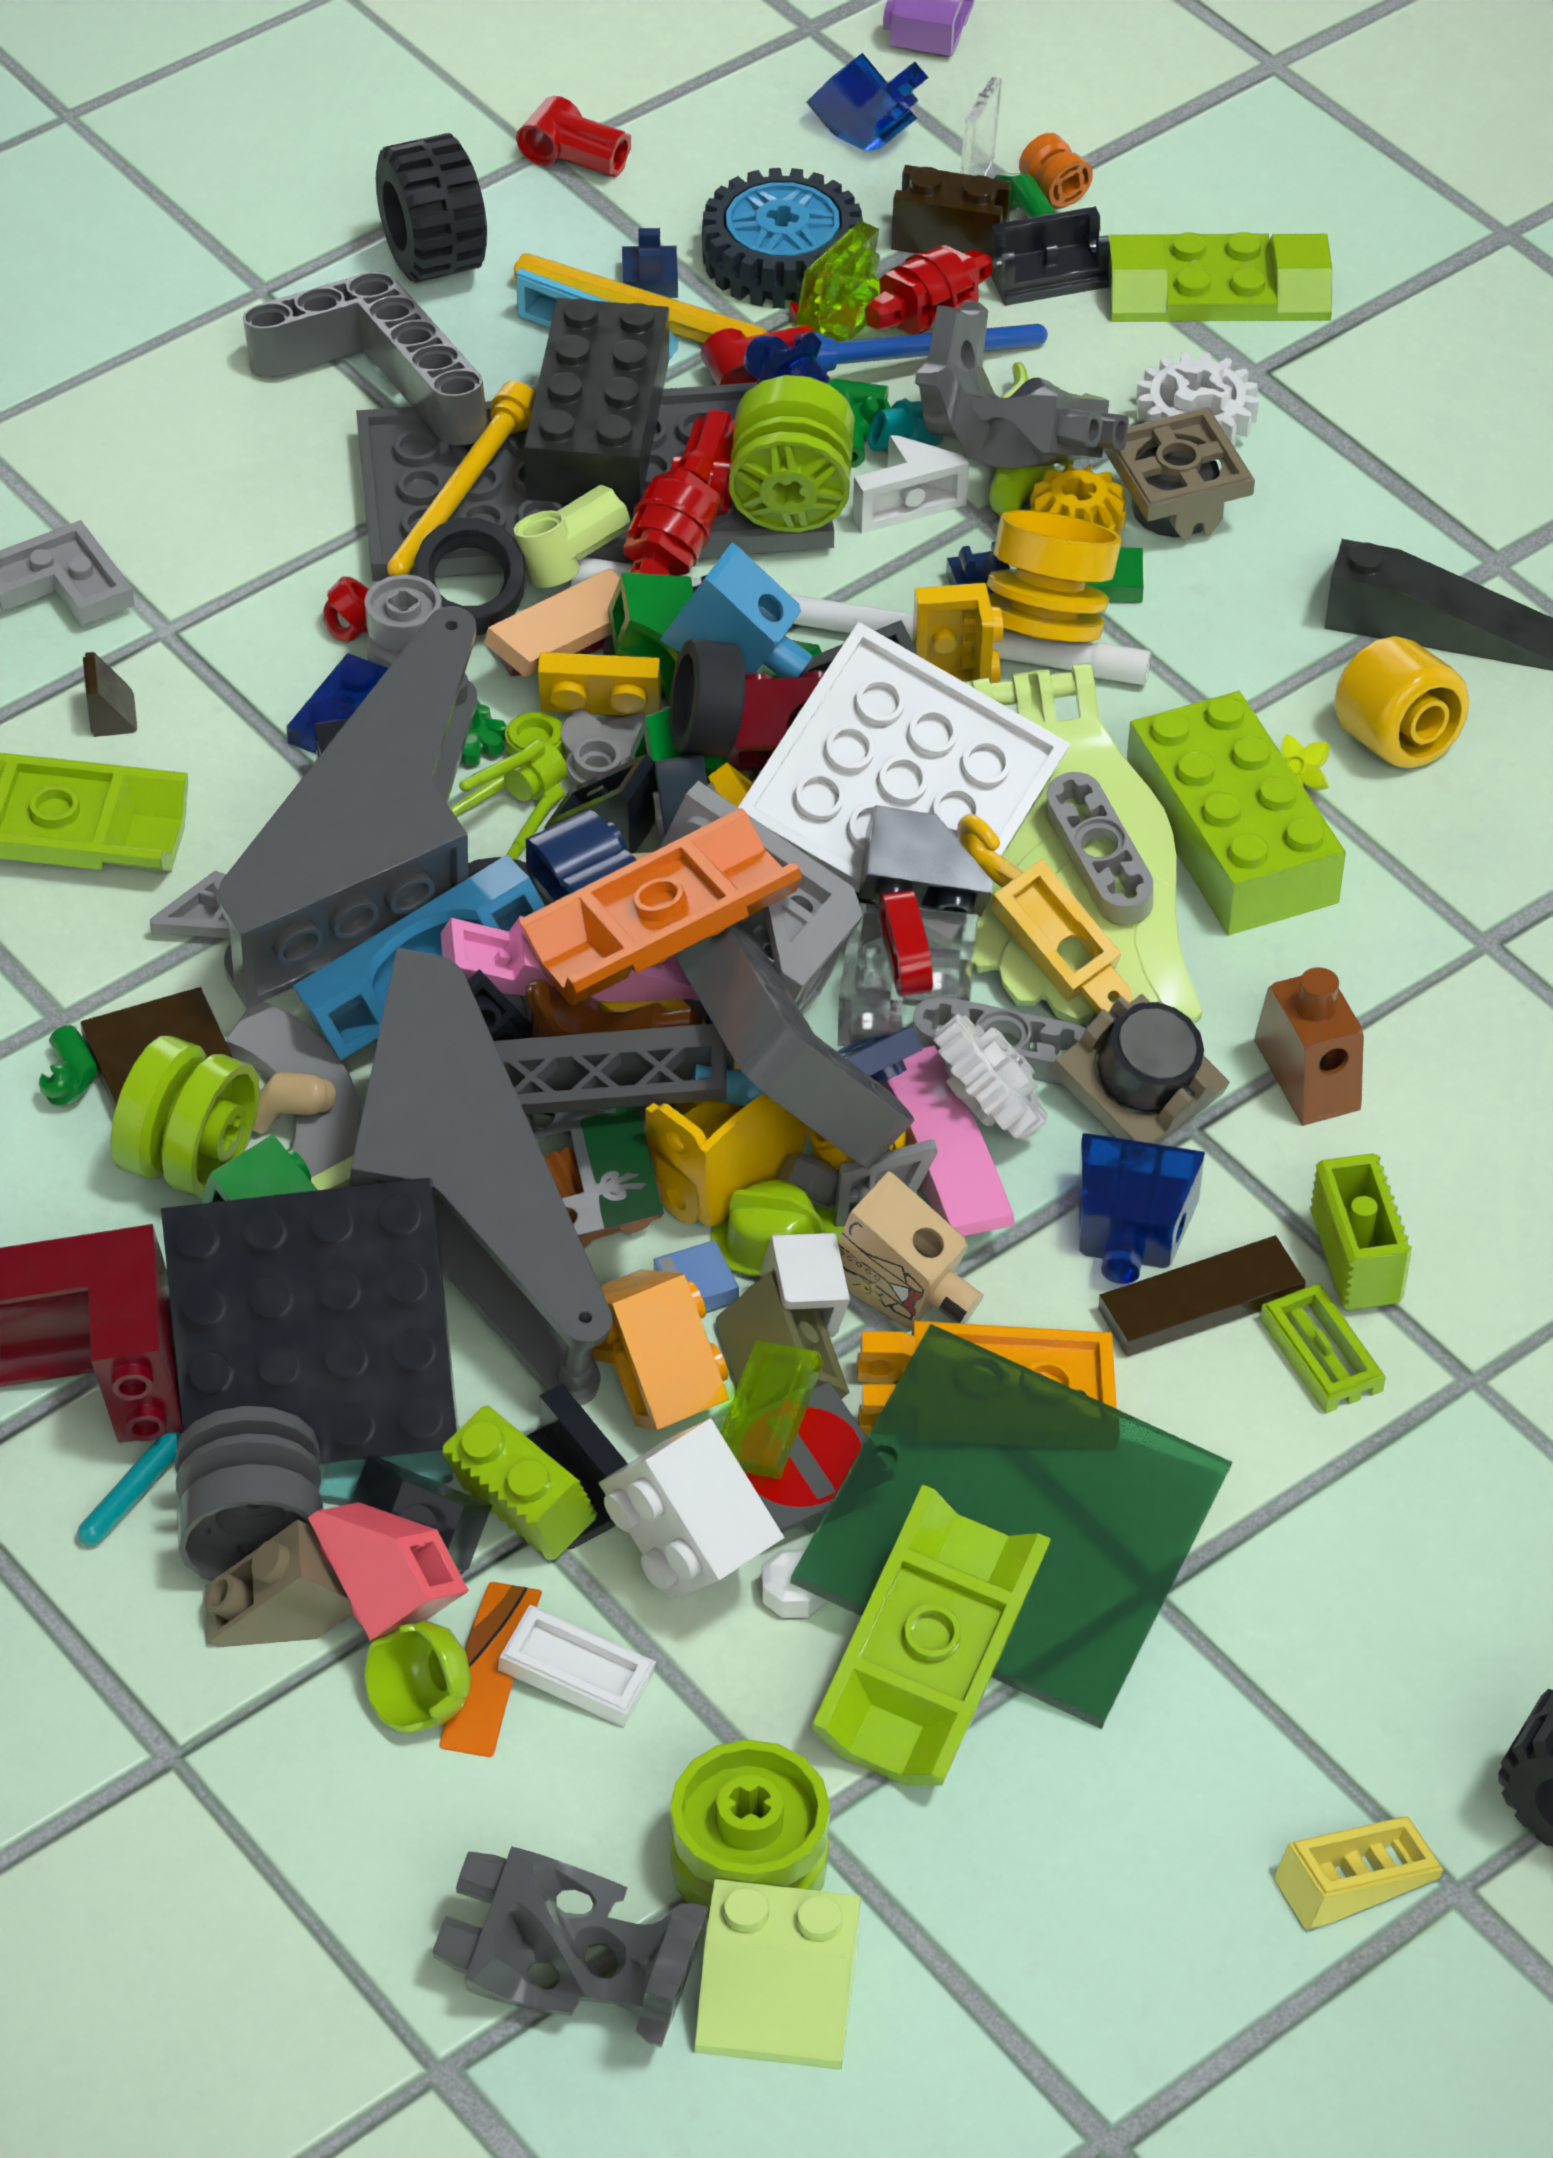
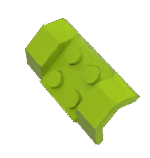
[1108,232,1332,322]
[0,752,188,872]
[811,1484,1051,1786]

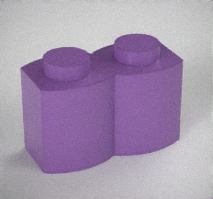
[883,0,975,56]

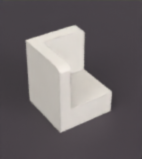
[759,1233,850,1333]

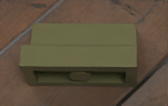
[716,1272,850,1417]

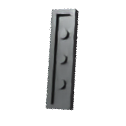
[494,1024,734,1115]

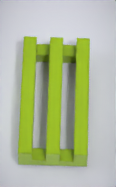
[1260,1283,1386,1414]

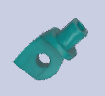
[867,398,944,451]

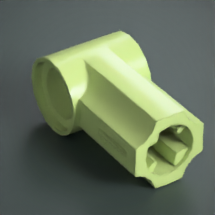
[514,485,630,588]

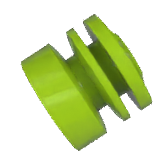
[729,375,855,533]

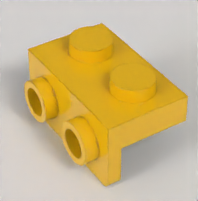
[912,583,1003,684]
[538,652,662,716]

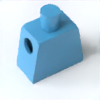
[660,542,813,678]

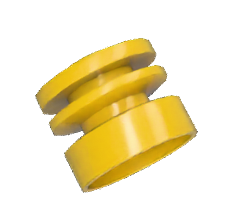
[987,510,1122,642]

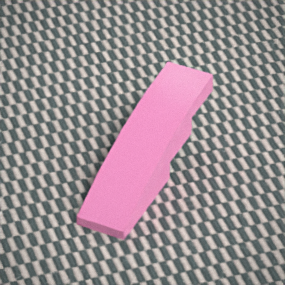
[440,916,698,1002]
[879,1045,1015,1237]

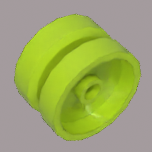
[110,1036,260,1198]
[670,1739,830,1919]

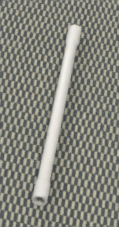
[571,557,1152,686]

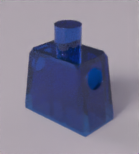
[1078,1133,1205,1284]

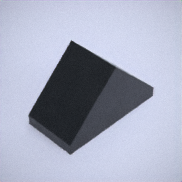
[544,754,655,854]

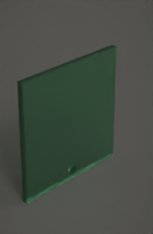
[790,1324,1233,1729]

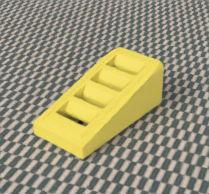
[1275,1816,1444,1929]

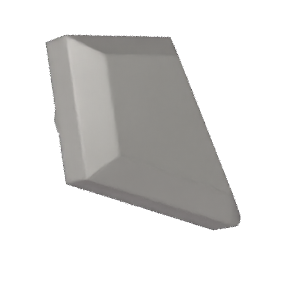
[150,871,230,938]
[834,1139,938,1226]

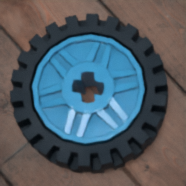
[701,168,863,309]

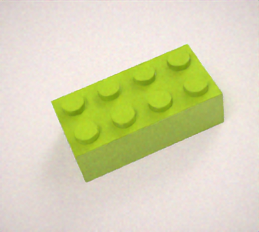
[1127,690,1346,936]

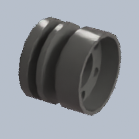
[174,1406,323,1581]

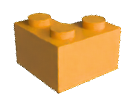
[591,1269,730,1430]

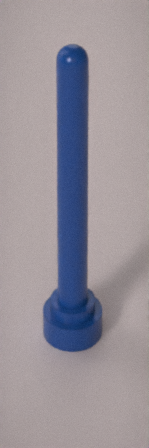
[792,324,1048,378]

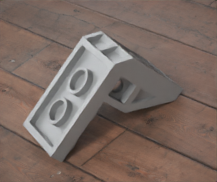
[659,781,863,1014]

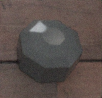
[777,1152,839,1207]

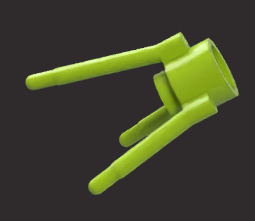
[449,739,568,859]

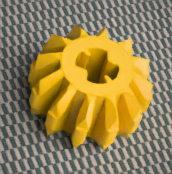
[1030,463,1126,537]

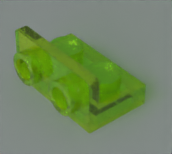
[796,221,880,342]

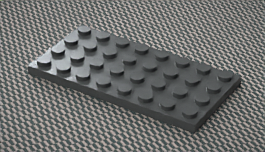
[356,382,834,582]

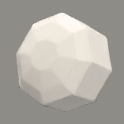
[762,1549,827,1618]

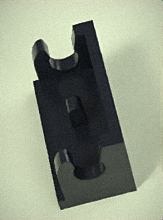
[989,206,1110,306]

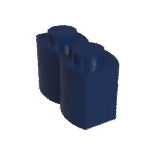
[525,810,637,903]

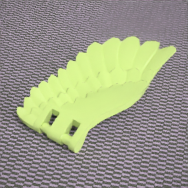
[962,663,1202,1025]

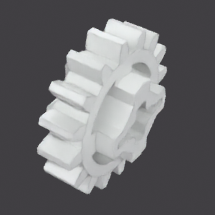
[1136,352,1259,446]
[934,1014,1048,1140]

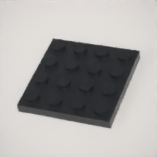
[161,1177,459,1465]

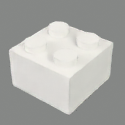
[599,1418,785,1600]

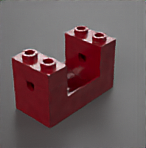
[0,1224,183,1443]

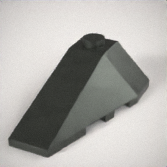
[1325,539,1553,671]

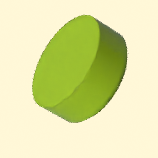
[505,712,565,757]

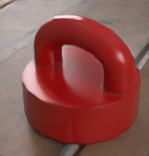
[323,576,369,642]

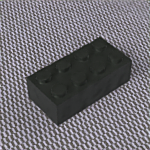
[524,297,669,509]

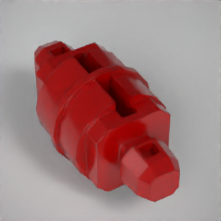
[865,245,992,335]
[623,450,721,576]

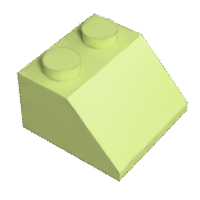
[695,1879,861,2070]

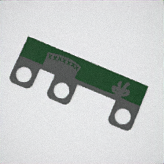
[533,1106,664,1236]

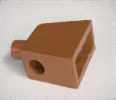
[1254,967,1364,1126]

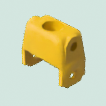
[646,1093,809,1227]

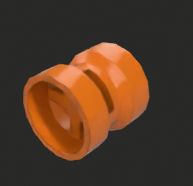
[1019,133,1093,207]

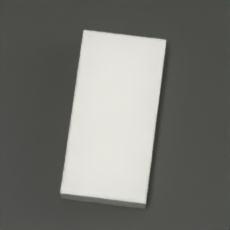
[497,1605,656,1728]

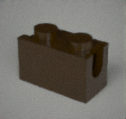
[891,165,1012,255]

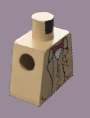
[838,1171,984,1327]

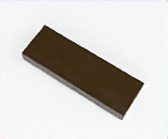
[1098,1235,1306,1356]

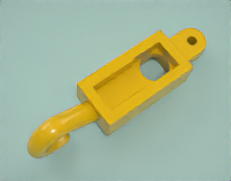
[957,814,1133,1014]

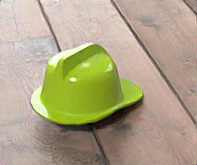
[711,1179,845,1277]

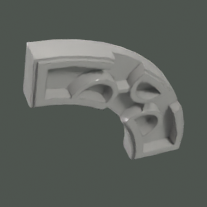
[226,1001,361,1178]

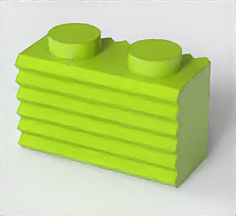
[1309,1153,1412,1310]
[443,1405,597,1560]

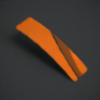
[440,1582,542,1758]

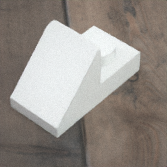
[853,435,969,534]

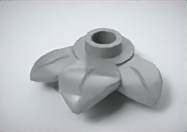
[561,709,646,786]

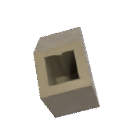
[205,1519,353,1647]

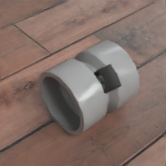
[364,574,442,680]

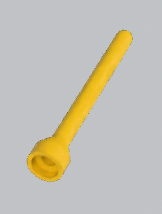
[387,381,536,576]

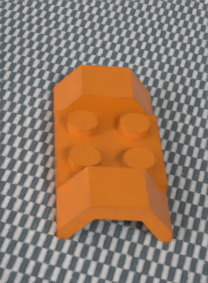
[518,807,802,1006]

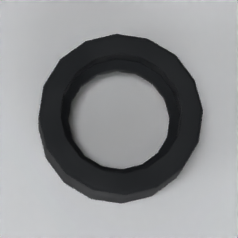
[415,518,525,635]
[669,638,745,759]

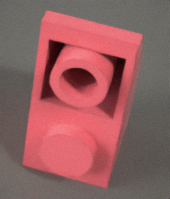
[308,1502,469,1641]

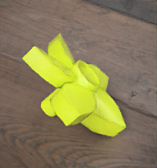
[1281,734,1330,791]

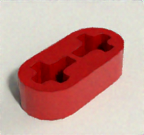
[879,890,933,997]

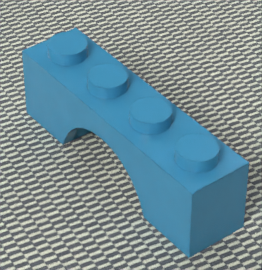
[293,854,545,1061]

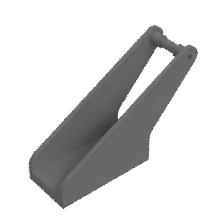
[218,606,477,1009]
[349,948,613,1406]

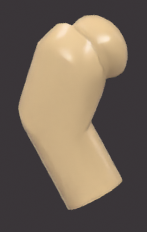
[253,1072,337,1134]

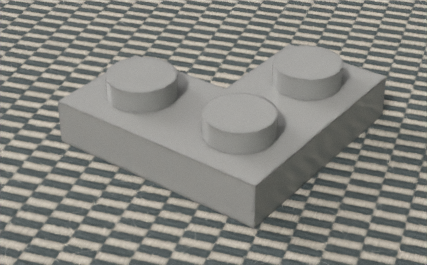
[0,520,135,626]

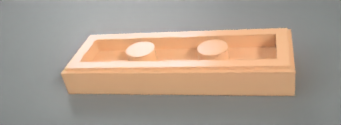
[484,568,620,678]

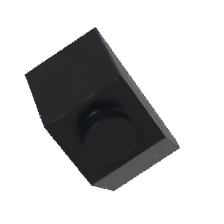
[350,1455,492,1570]

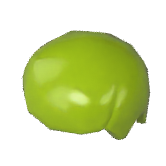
[364,1620,471,1733]

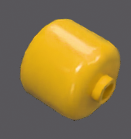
[1334,636,1470,769]

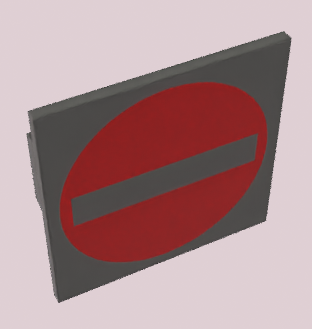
[719,1382,894,1533]

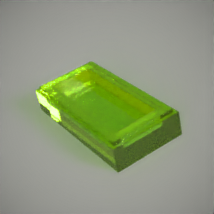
[720,1340,823,1479]

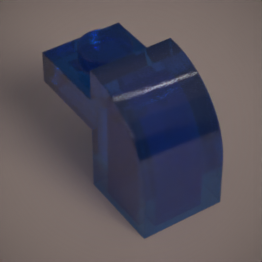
[806,52,929,151]

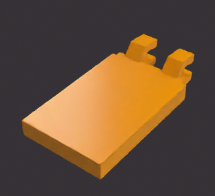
[856,1321,1119,1455]

